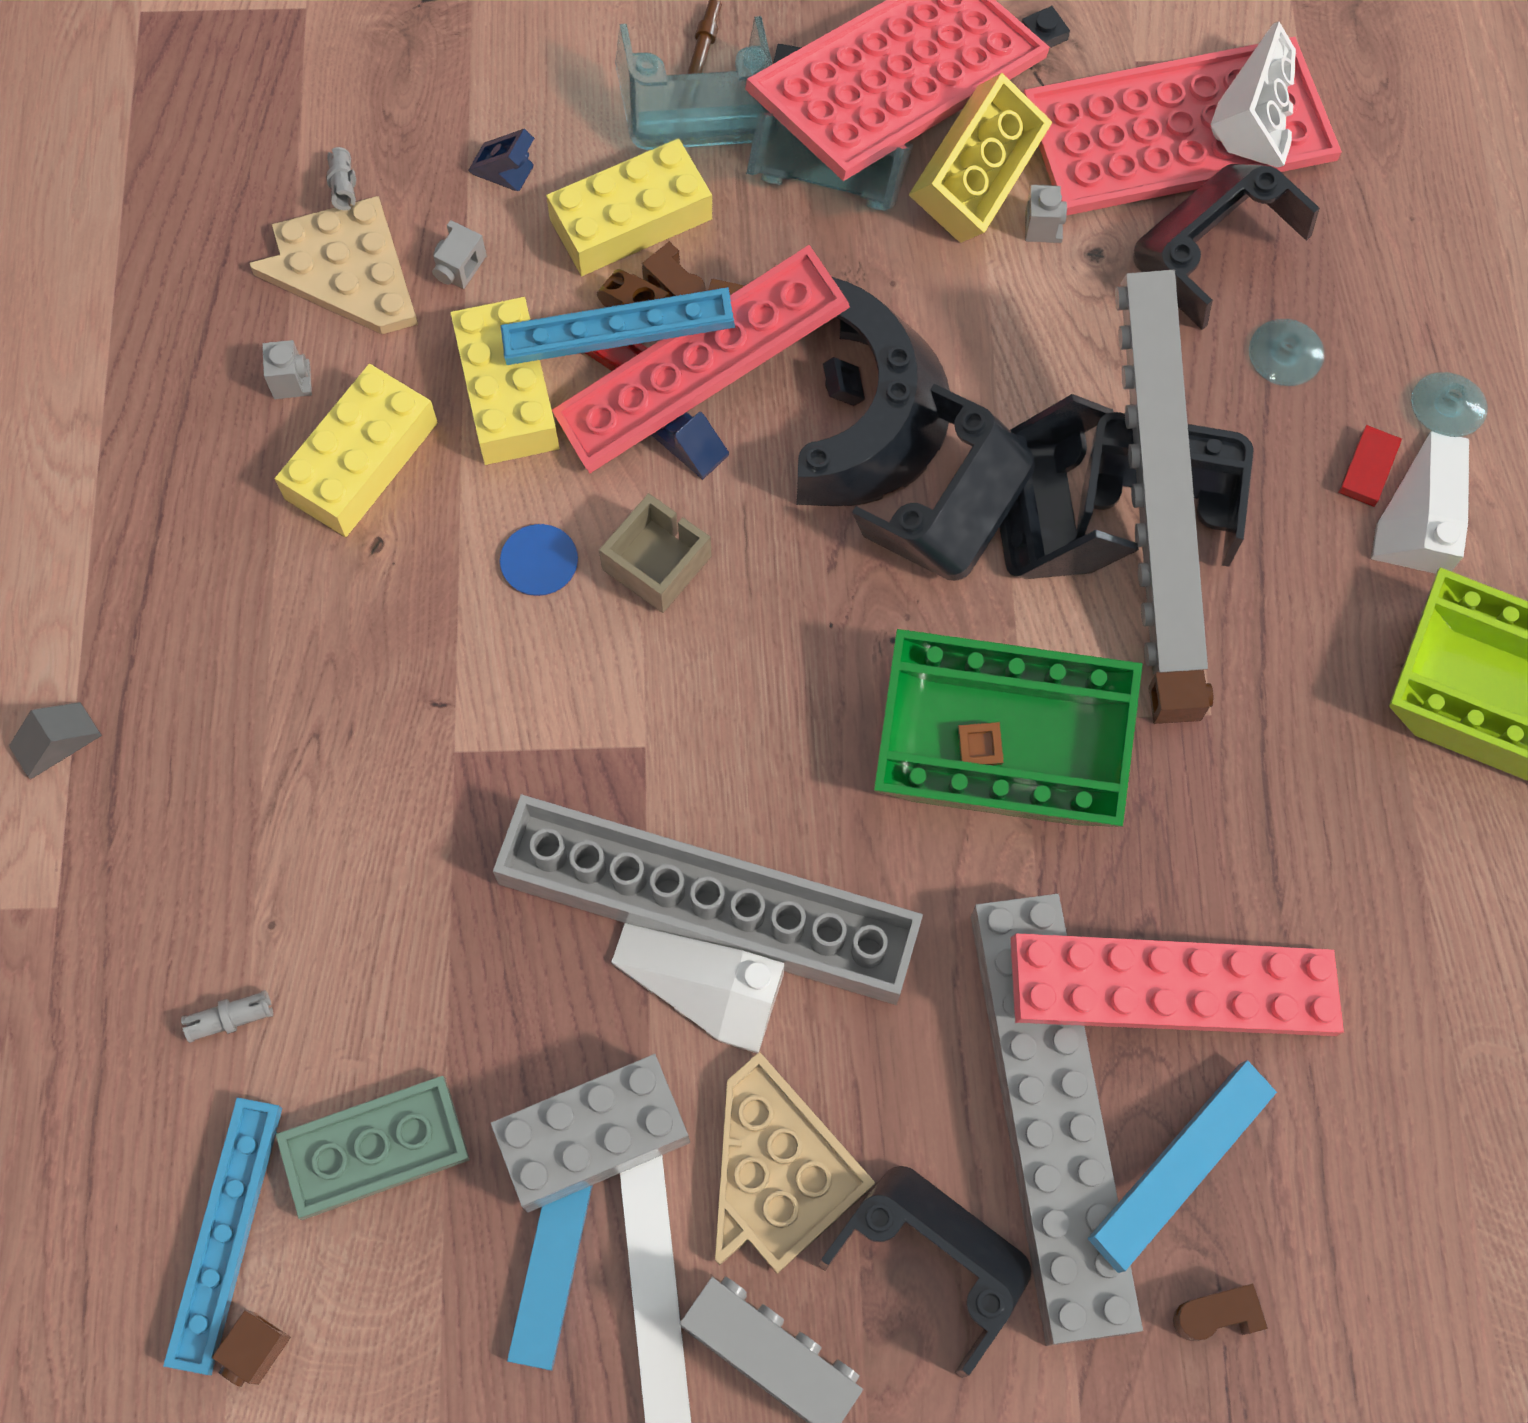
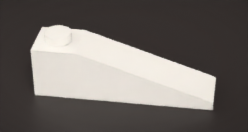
[1211,21,1296,168]
[1371,431,1469,574]
[611,923,785,1054]

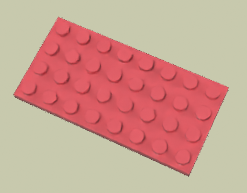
[745,0,1050,181]
[1024,37,1342,216]

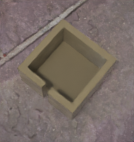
[599,493,712,613]

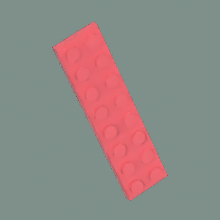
[552,245,850,473]
[1010,933,1344,1036]

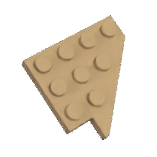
[250,196,418,334]
[715,1052,875,1274]

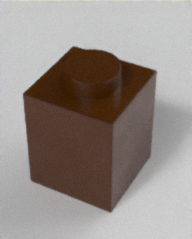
[1148,670,1214,724]
[212,1310,291,1387]

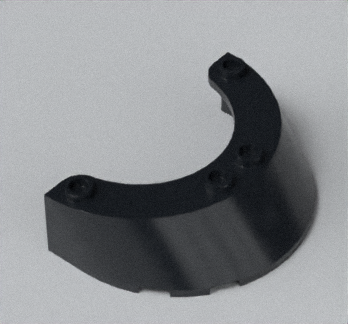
[796,277,950,506]

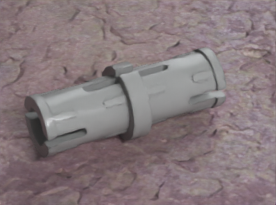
[326,147,356,210]
[181,990,274,1043]

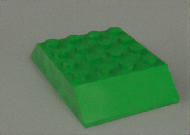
[874,629,1143,827]

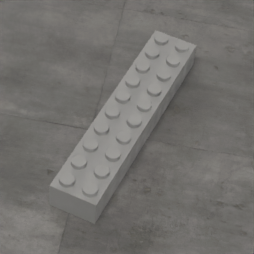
[493,794,923,1005]
[970,894,1143,1346]

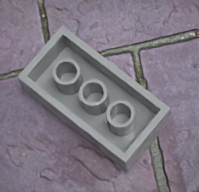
[491,1054,690,1213]
[679,1276,863,1423]

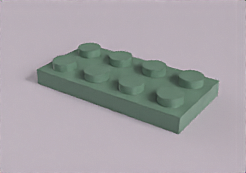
[276,1076,470,1220]

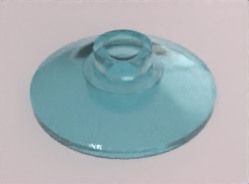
[1249,319,1324,386]
[1411,372,1488,437]

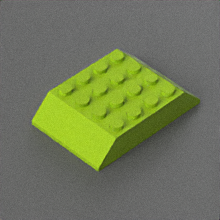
[1389,567,1528,781]

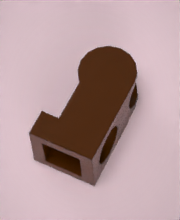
[642,241,706,297]
[597,269,669,307]
[1173,1284,1268,1341]

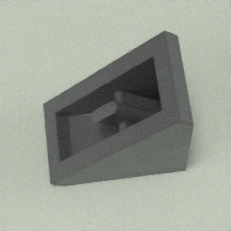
[9,702,102,779]

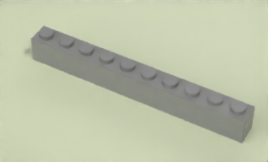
[1115,270,1208,675]

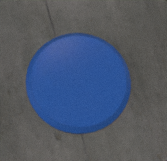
[500,524,578,596]

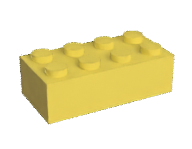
[909,73,1052,243]
[546,138,712,276]
[451,297,560,465]
[274,364,438,537]

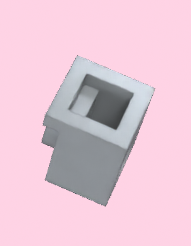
[1025,185,1067,243]
[432,220,487,289]
[262,340,312,399]

